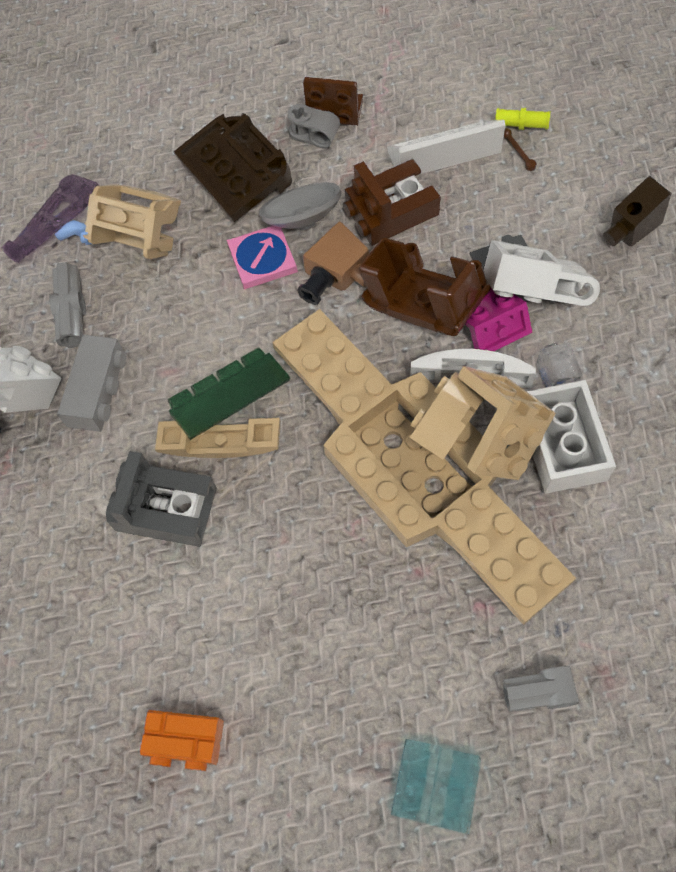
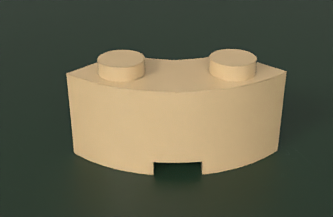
[409,372,484,460]

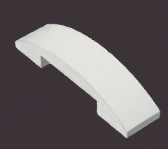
[410,349,536,388]

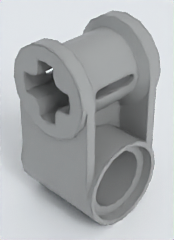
[288,104,340,148]

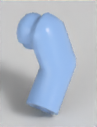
[54,220,92,245]

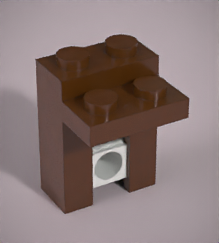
[343,159,441,246]

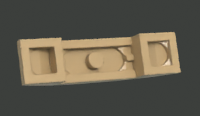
[155,418,280,458]

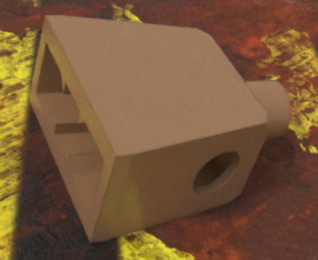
[303,221,369,291]

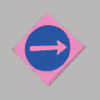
[227,226,298,289]

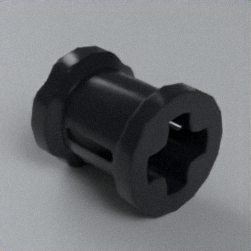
[297,266,334,305]

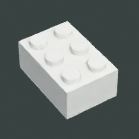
[527,380,616,494]

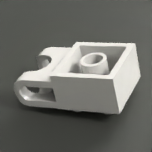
[484,240,600,306]
[0,346,62,413]

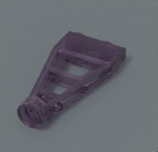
[1,174,99,264]

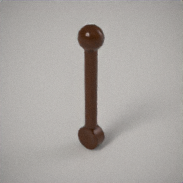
[503,128,537,171]

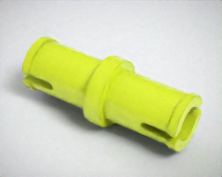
[495,107,551,130]

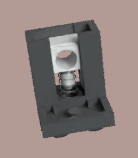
[106,451,217,547]

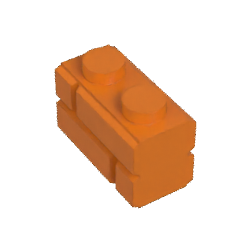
[140,710,224,771]

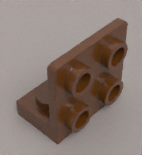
[303,77,363,126]

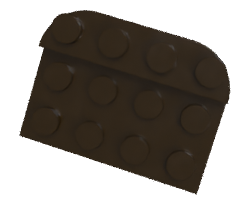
[174,113,292,222]

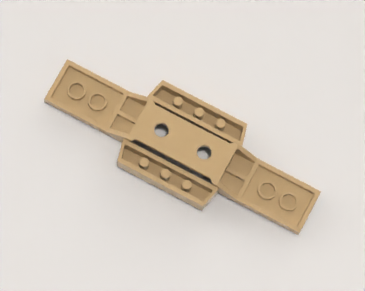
[272,309,576,625]

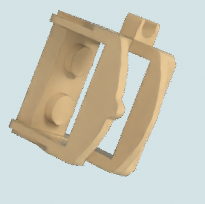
[83,184,181,259]

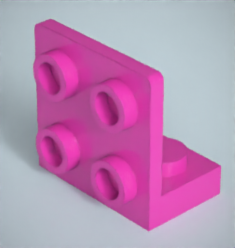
[465,288,532,351]

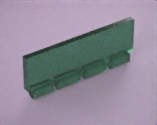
[167,347,291,440]

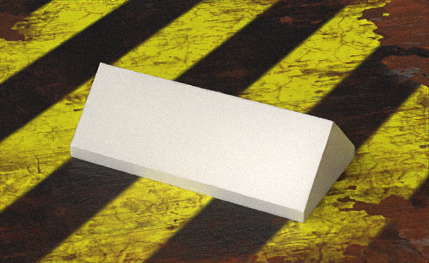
[387,120,505,174]

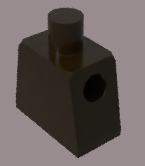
[603,175,672,246]

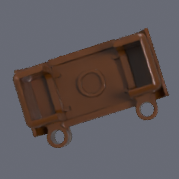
[359,238,491,336]

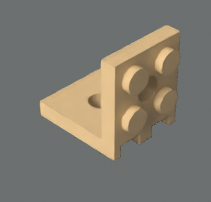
[457,366,556,480]

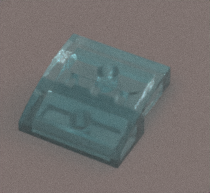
[391,739,481,835]

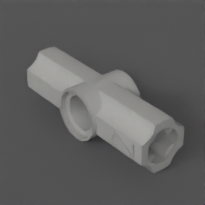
[49,262,86,348]

